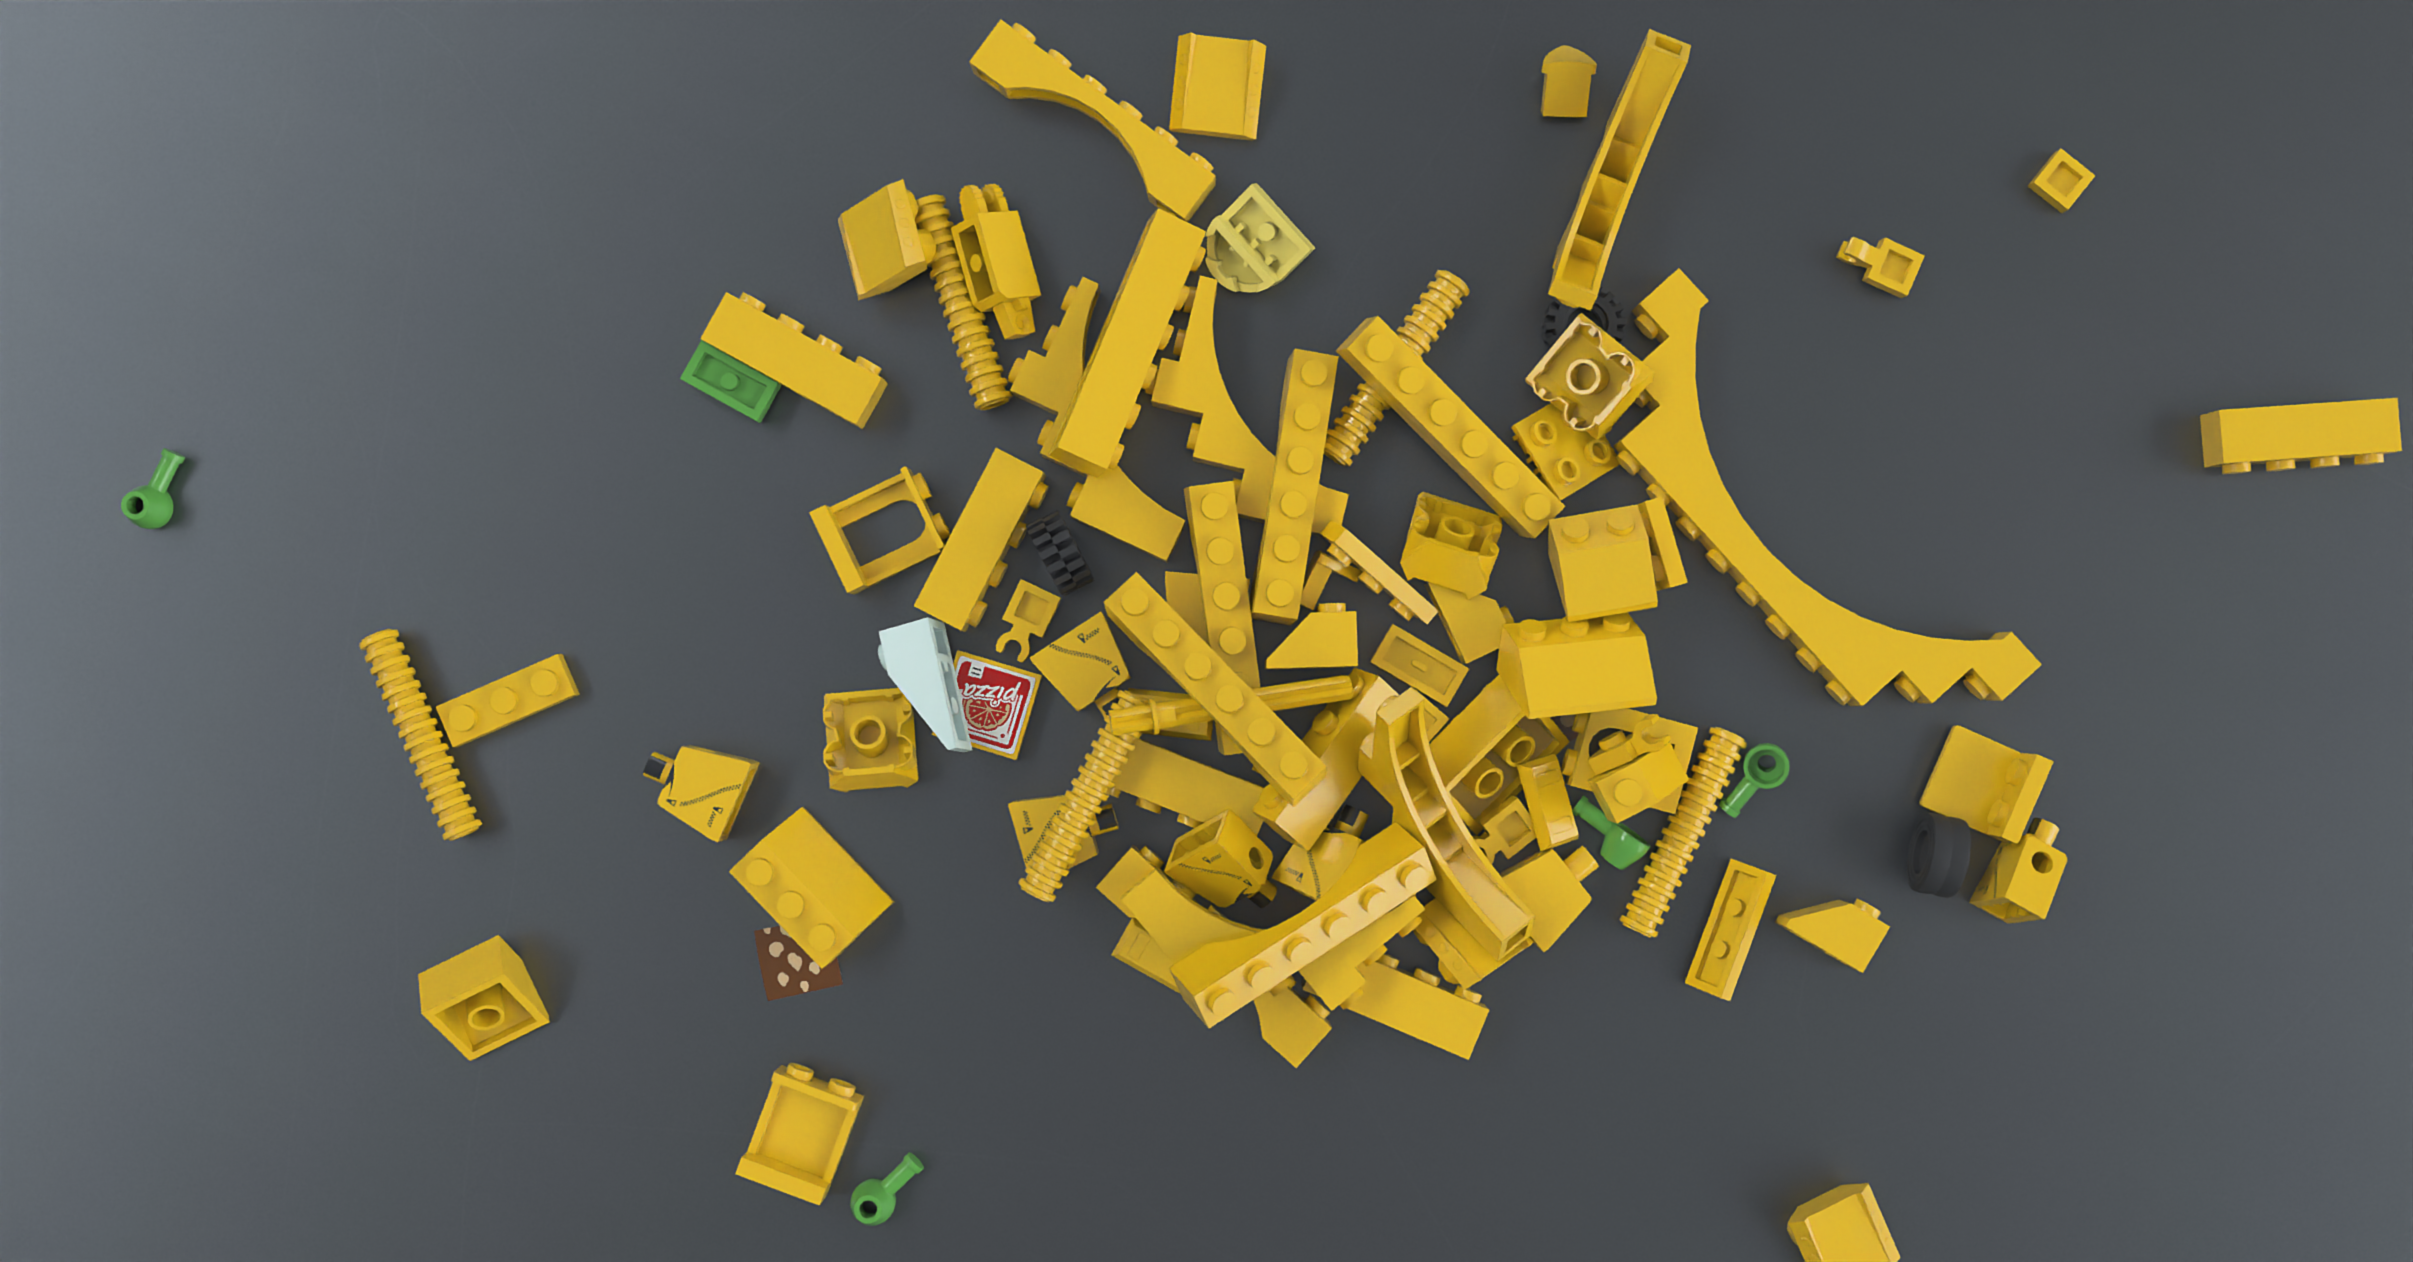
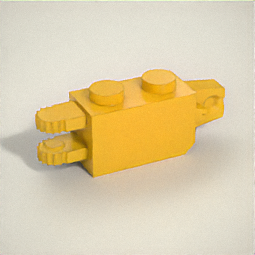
[951,184,1041,339]

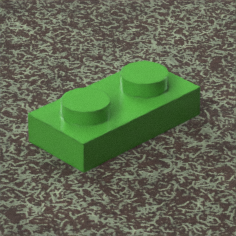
[680,340,782,423]

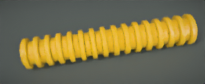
[914,194,1013,411]
[1324,270,1470,467]
[359,629,482,841]
[1018,690,1148,902]
[1619,727,1747,938]

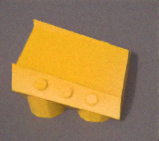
[1169,32,1266,141]
[838,179,936,300]
[1525,313,1655,440]
[1400,492,1503,600]
[823,688,918,793]
[1413,898,1534,990]
[1787,1183,1901,1262]

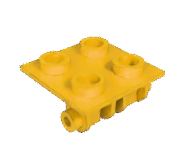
[1511,403,1620,501]

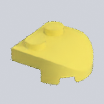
[1205,183,1315,293]

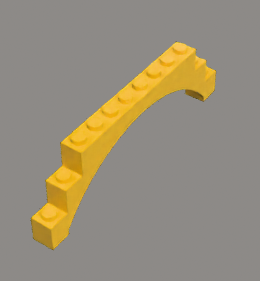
[1613,268,2042,706]

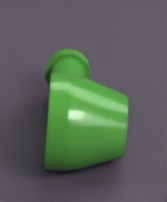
[121,448,185,529]
[1719,743,1790,818]
[1572,795,1651,870]
[850,1152,924,1226]

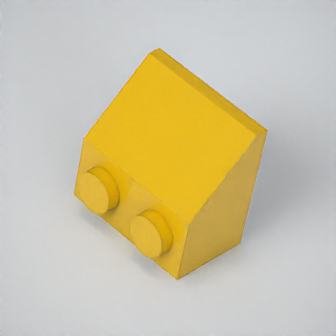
[1548,505,1658,622]
[1264,603,1358,670]
[418,935,549,1061]

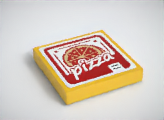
[932,650,1043,760]

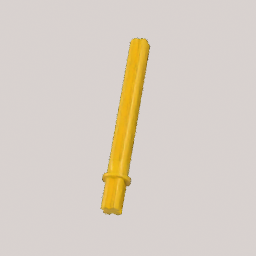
[1109,675,1353,736]

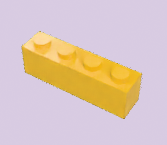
[700,292,888,429]
[2200,398,2402,474]
[914,448,1049,632]
[1251,667,1399,851]
[1106,738,1265,836]
[1301,953,1489,1060]

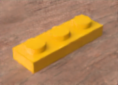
[1320,520,1438,625]
[436,654,580,747]
[1685,859,1777,1001]

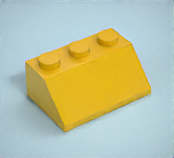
[1496,612,1657,719]
[1429,675,1570,835]
[729,806,894,969]

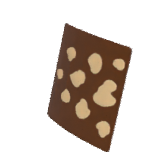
[754,926,843,1001]

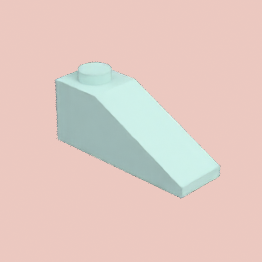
[878,617,972,752]

